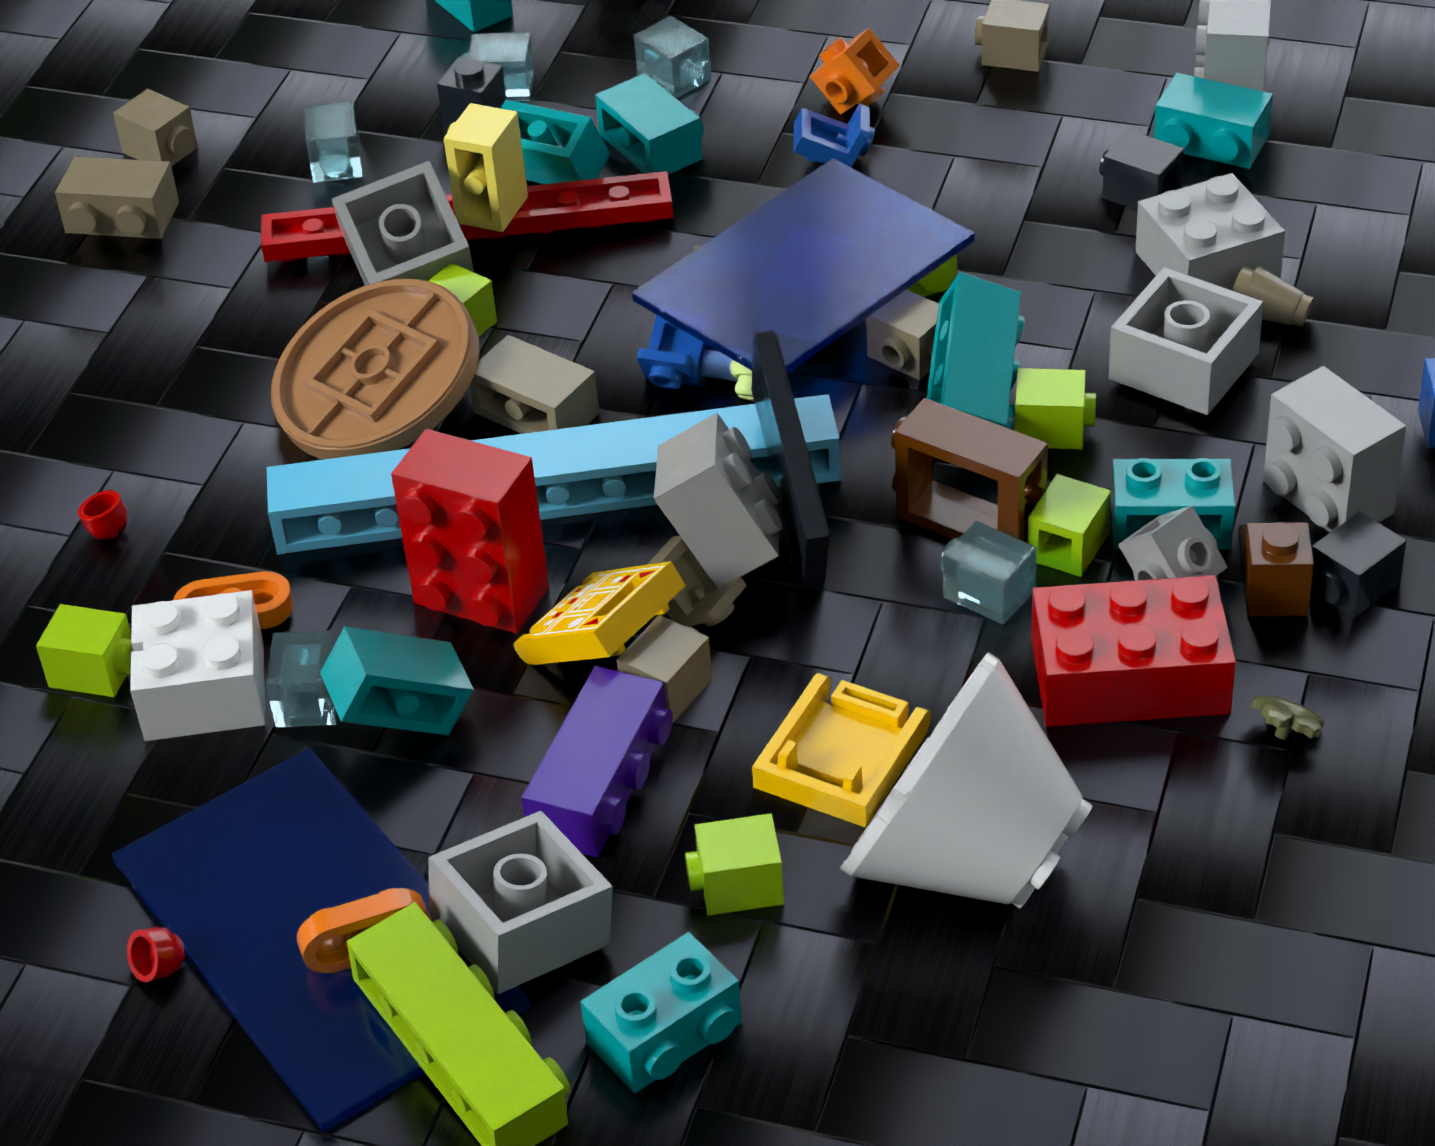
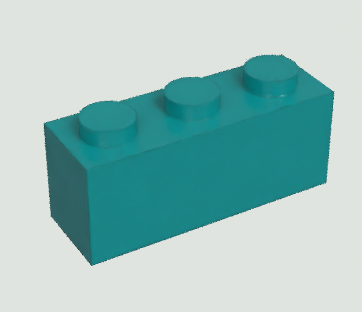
[927,272,1025,429]

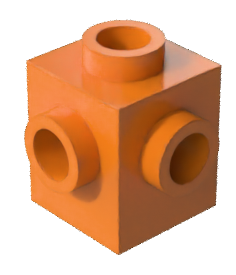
[809,28,900,115]

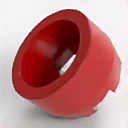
[78,490,129,540]
[127,927,185,982]

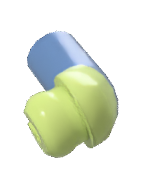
[701,350,754,401]

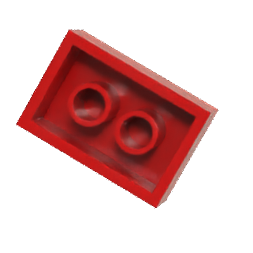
[391,429,549,633]
[1031,575,1236,727]

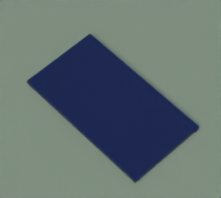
[112,748,531,1132]

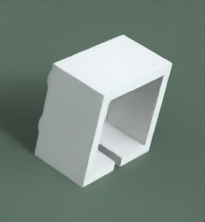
[130,590,266,741]

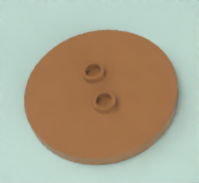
[271,279,480,459]

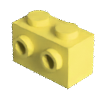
[444,103,528,232]

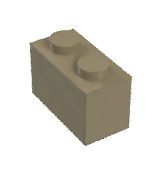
[55,156,179,239]
[469,335,600,434]

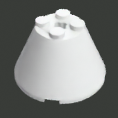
[840,652,1093,909]

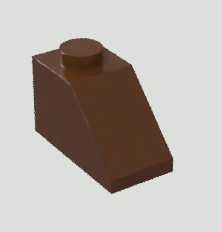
[1238,522,1314,617]

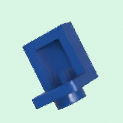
[793,104,874,172]
[637,312,713,389]

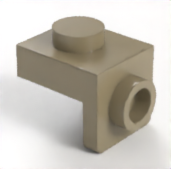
[648,535,747,627]

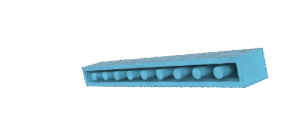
[266,394,841,554]

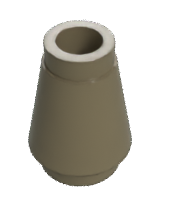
[1232,265,1314,328]

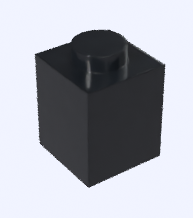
[437,57,507,133]
[1099,130,1184,210]
[1311,511,1407,619]

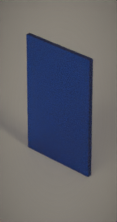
[632,159,975,374]

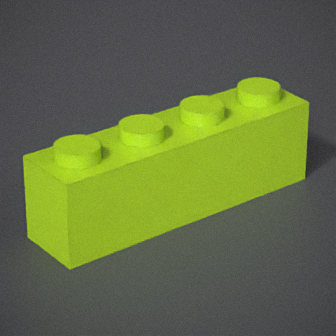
[347,902,570,1146]

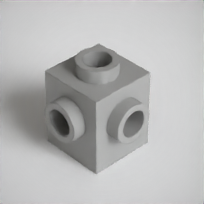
[1118,505,1227,581]

